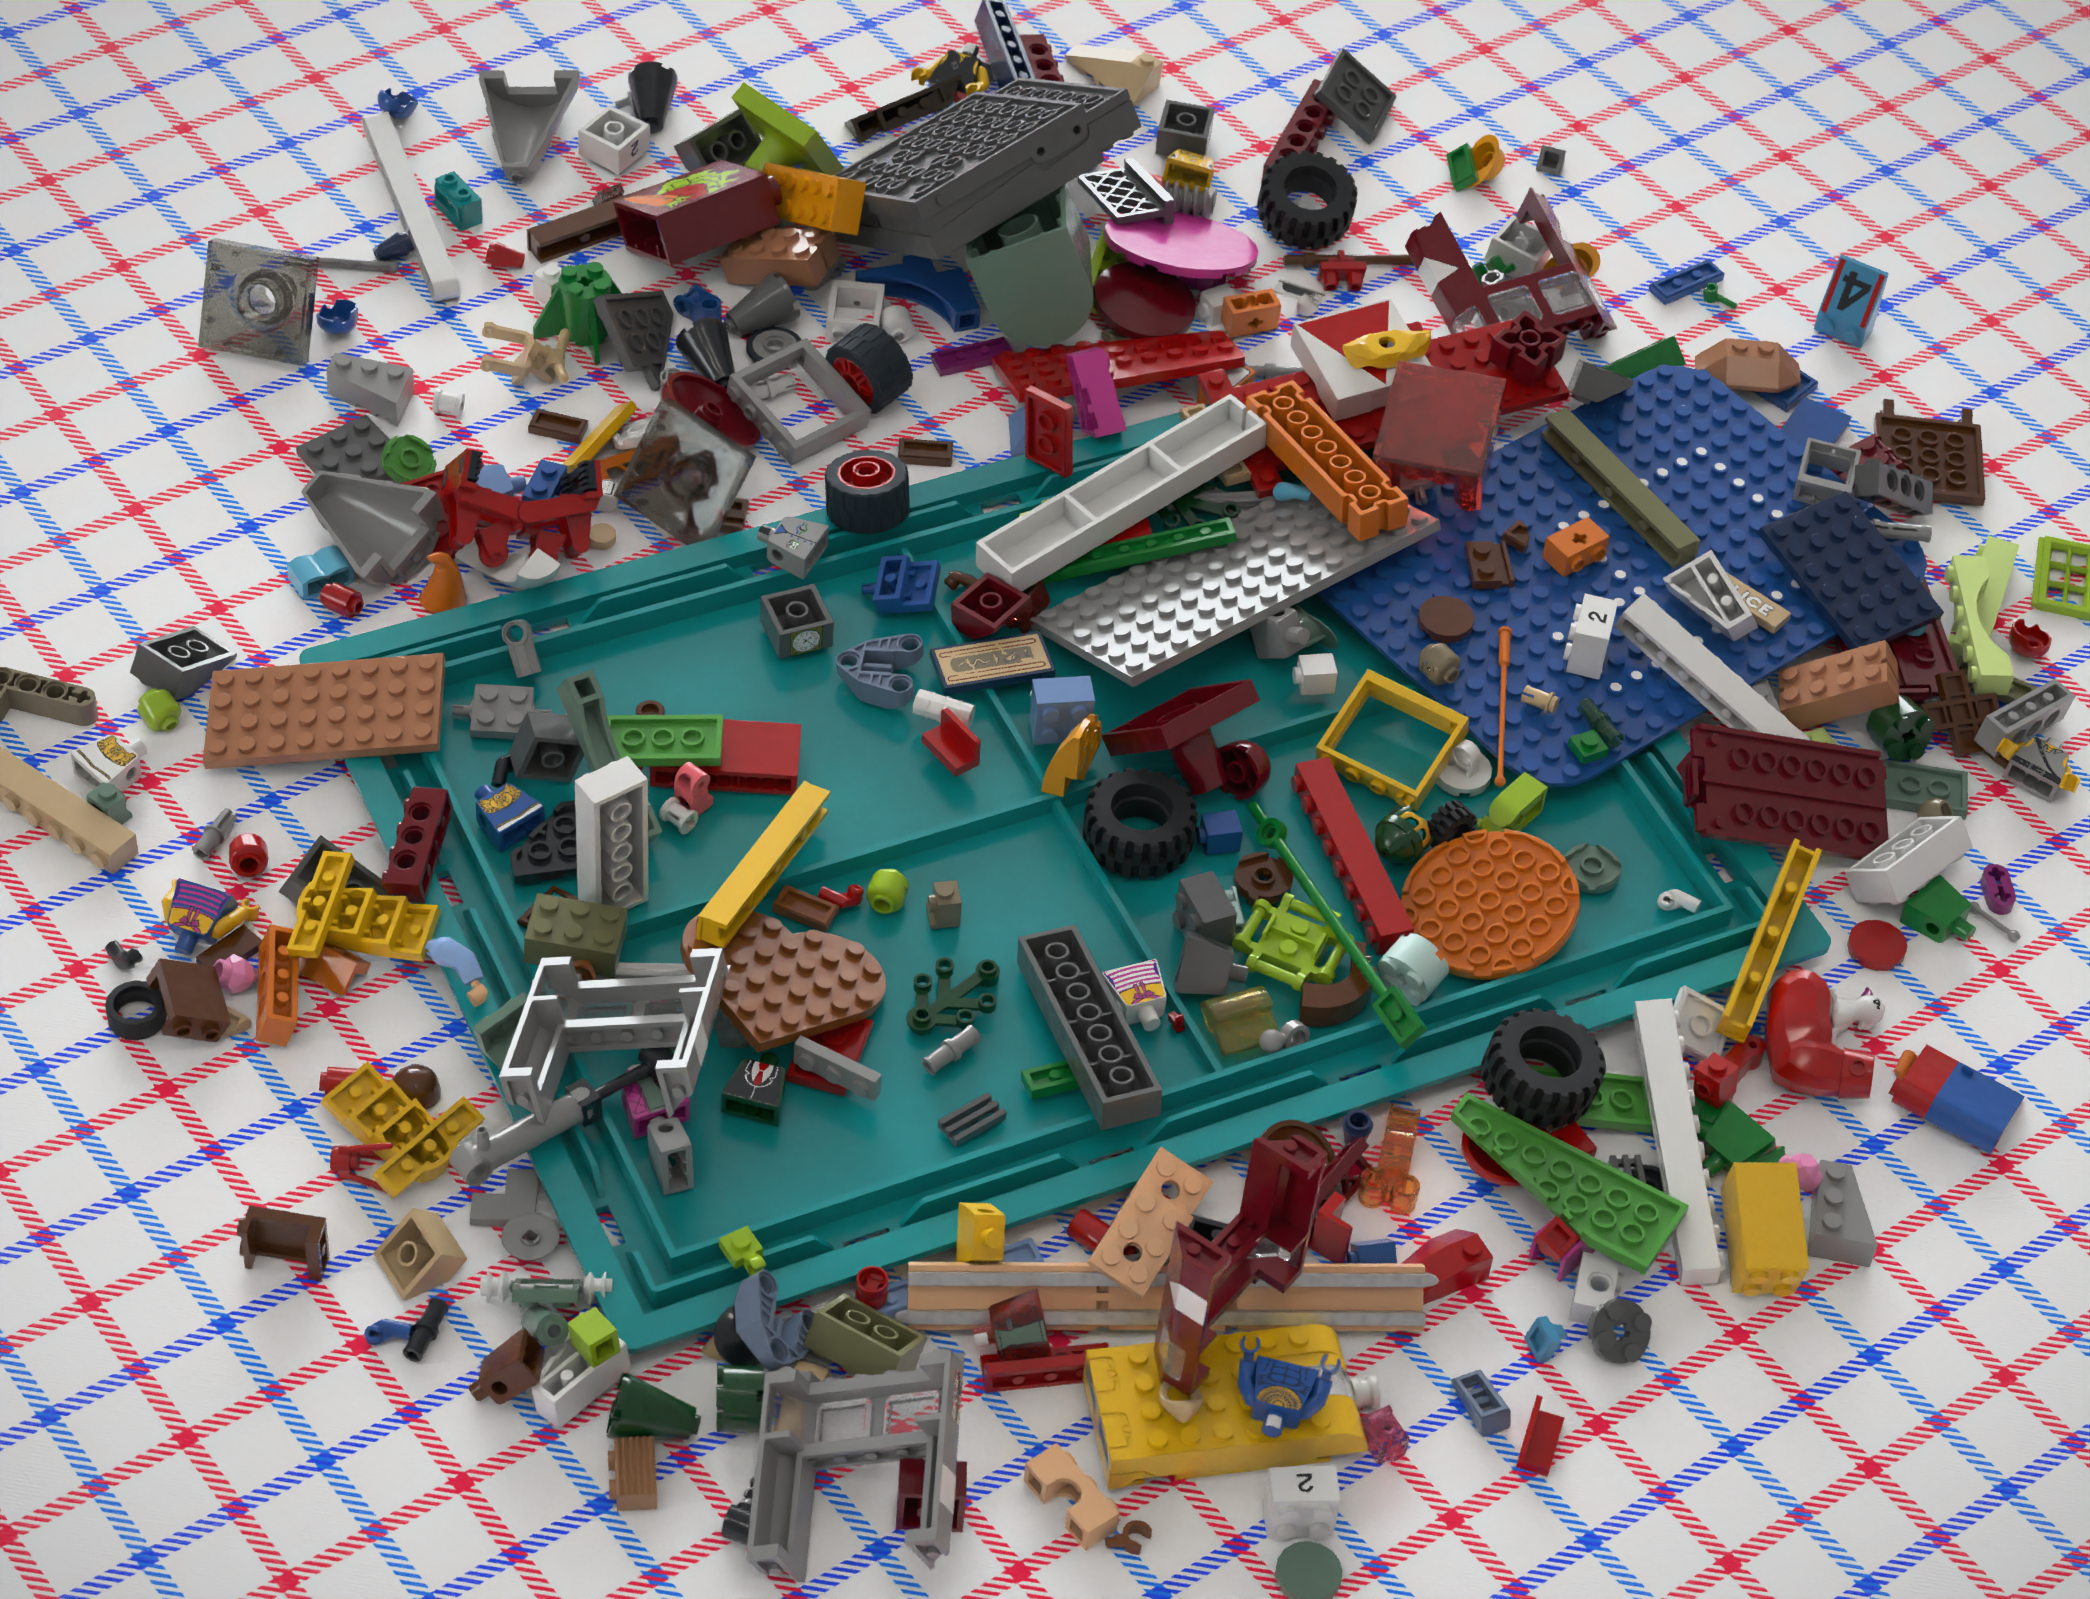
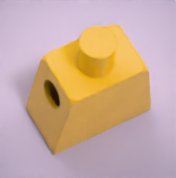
[956,1202,1005,1262]

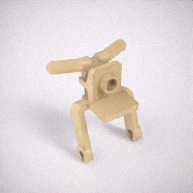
[480,322,570,386]

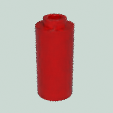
[1067,1209,1138,1256]

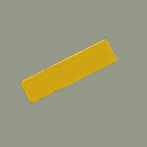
[563,400,637,473]

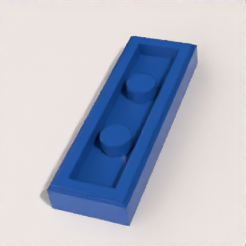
[1648,259,1725,305]

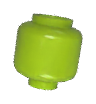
[137,688,182,732]
[866,869,909,914]

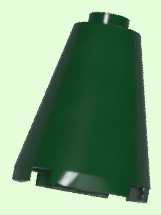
[606,1372,701,1440]

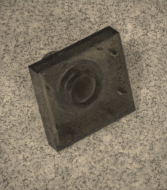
[198,238,319,366]
[614,399,757,545]

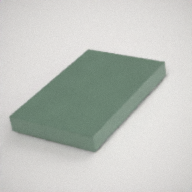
[1883,759,1968,820]

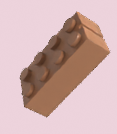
[719,227,840,286]
[1778,640,1900,730]

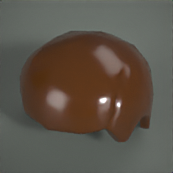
[392,1064,441,1110]

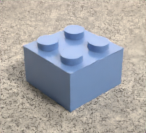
[1029,676,1095,745]

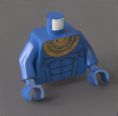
[1237,1336,1341,1437]

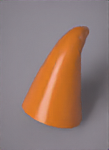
[419,552,467,614]

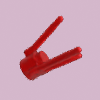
[330,1143,399,1196]

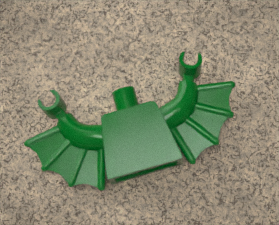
[1650,1096,1785,1178]

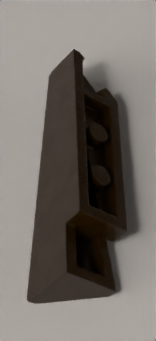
[844,74,962,143]

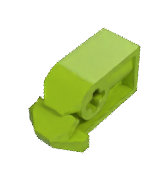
[1475,772,1548,832]

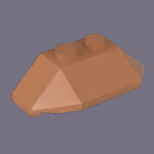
[1694,338,1801,393]

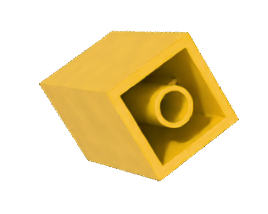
[1720,1162,1810,1297]

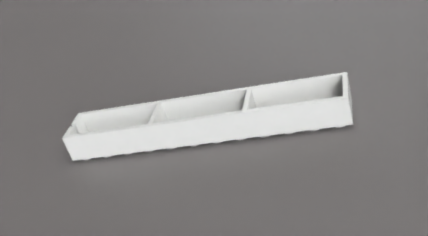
[976,394,1267,591]

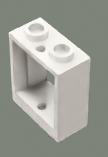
[825,279,885,342]

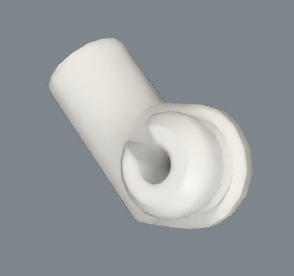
[1657,889,1702,914]

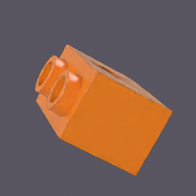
[1220,288,1282,338]
[1542,517,1610,577]

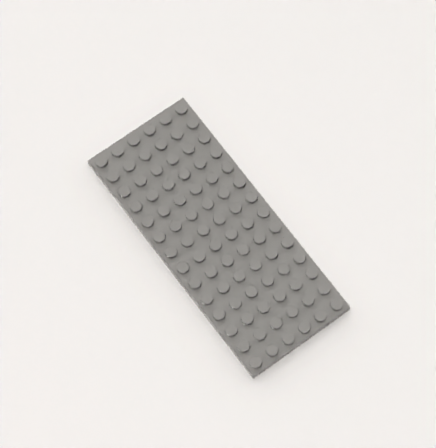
[1030,482,1441,687]

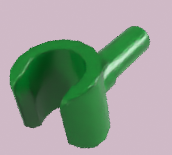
[1703,283,1738,309]

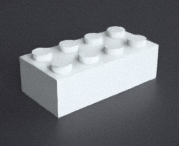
[1845,816,1973,905]

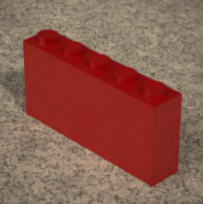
[650,719,802,795]

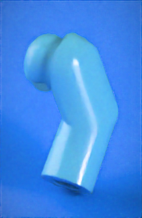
[1273,482,1311,502]

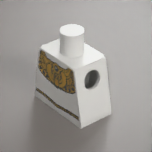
[70,735,148,792]

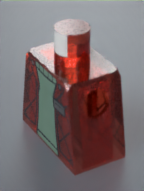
[973,1288,1052,1361]

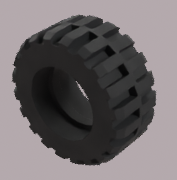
[1257,151,1358,250]
[1082,768,1198,879]
[1481,1008,1606,1128]

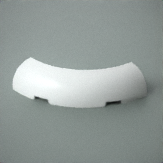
[454,530,561,589]

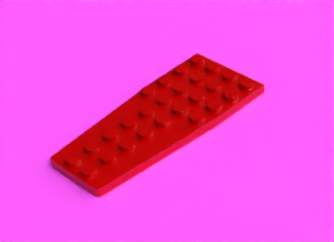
[991,330,1245,403]

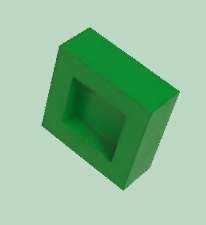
[1568,729,1609,765]

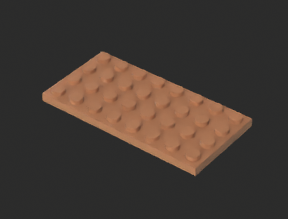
[203,653,446,769]

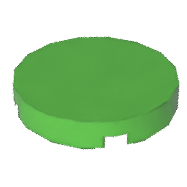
[381,434,437,484]

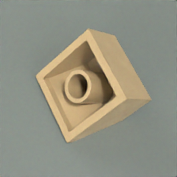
[373,1208,468,1301]

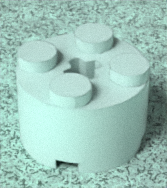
[1378,933,1449,1006]

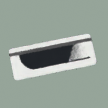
[1273,279,1326,305]

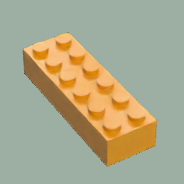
[762,162,866,235]

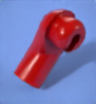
[818,884,864,909]

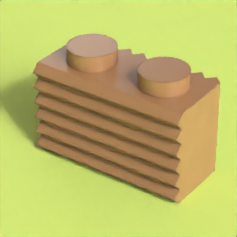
[608,1436,657,1511]

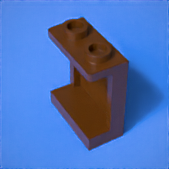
[146,958,231,1042]
[237,1205,330,1282]

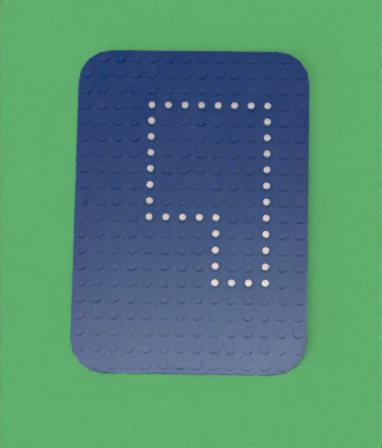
[1317,364,1927,787]

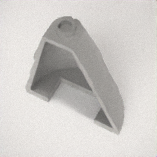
[478,70,580,184]
[301,471,443,587]

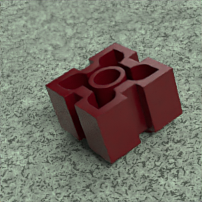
[1488,310,1567,388]

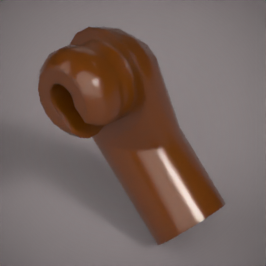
[944,570,978,590]

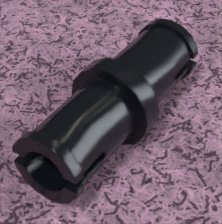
[402,1298,449,1362]

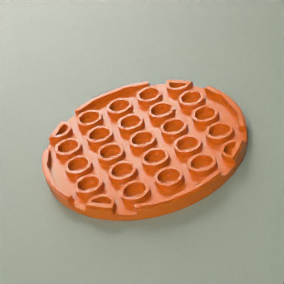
[1401,829,1580,980]

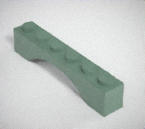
[556,670,662,843]

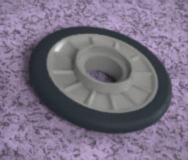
[746,327,802,362]

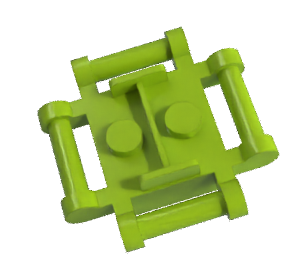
[1232,892,1355,992]

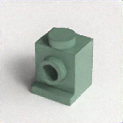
[86,782,133,825]

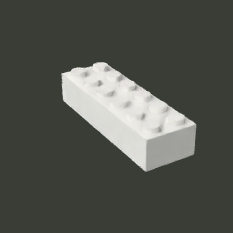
[575,756,649,910]

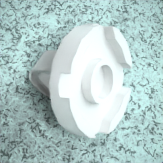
[1436,740,1492,797]

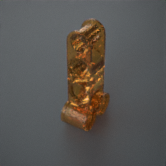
[1357,1103,1421,1215]

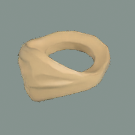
[1159,1381,1203,1423]

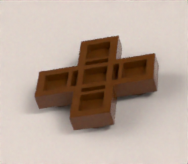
[1919,669,2000,757]

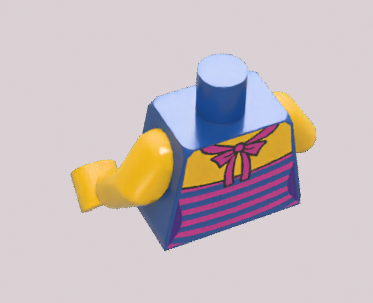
[161,878,260,956]

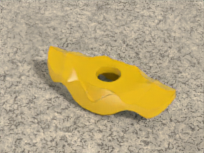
[1342,329,1431,369]

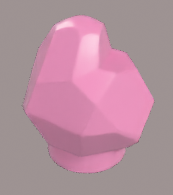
[214,954,258,994]
[1778,1154,1823,1192]

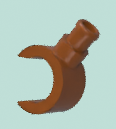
[1105,1520,1152,1555]

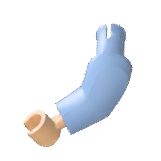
[425,937,488,1007]

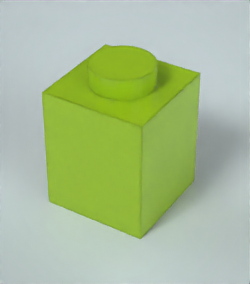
[567,1307,621,1368]

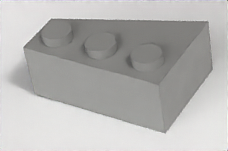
[1808,1159,1878,1268]

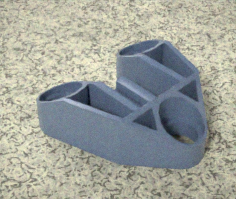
[836,634,924,709]
[734,1270,815,1371]

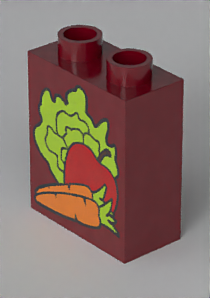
[613,160,782,266]

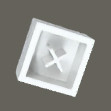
[1483,215,1551,278]

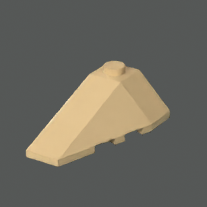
[1064,44,1164,107]

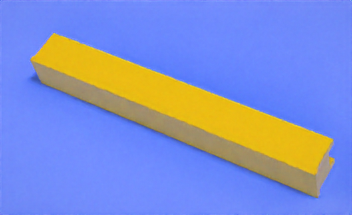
[696,780,831,948]
[1715,838,1822,1044]

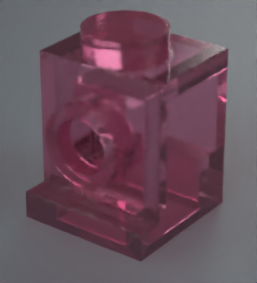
[1361,1405,1410,1465]

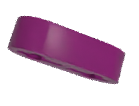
[1980,864,2016,915]

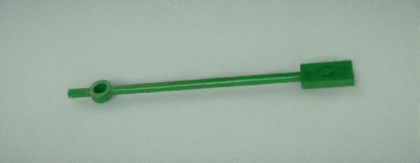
[1247,801,1428,1050]

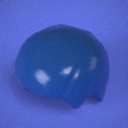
[377,88,419,119]
[316,299,358,335]

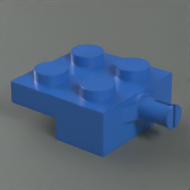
[861,555,941,614]

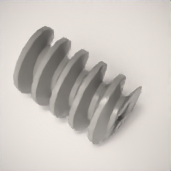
[1164,180,1217,219]

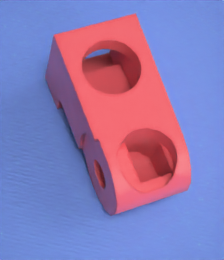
[674,762,713,816]

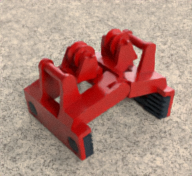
[440,449,603,568]

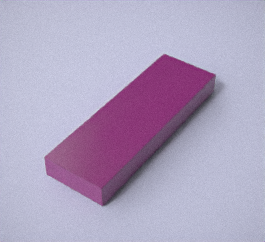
[931,336,1013,377]

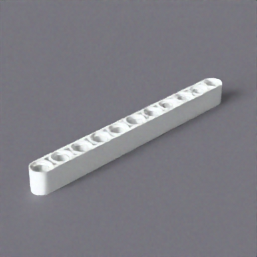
[362,112,461,302]

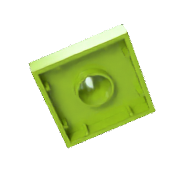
[731,82,844,175]

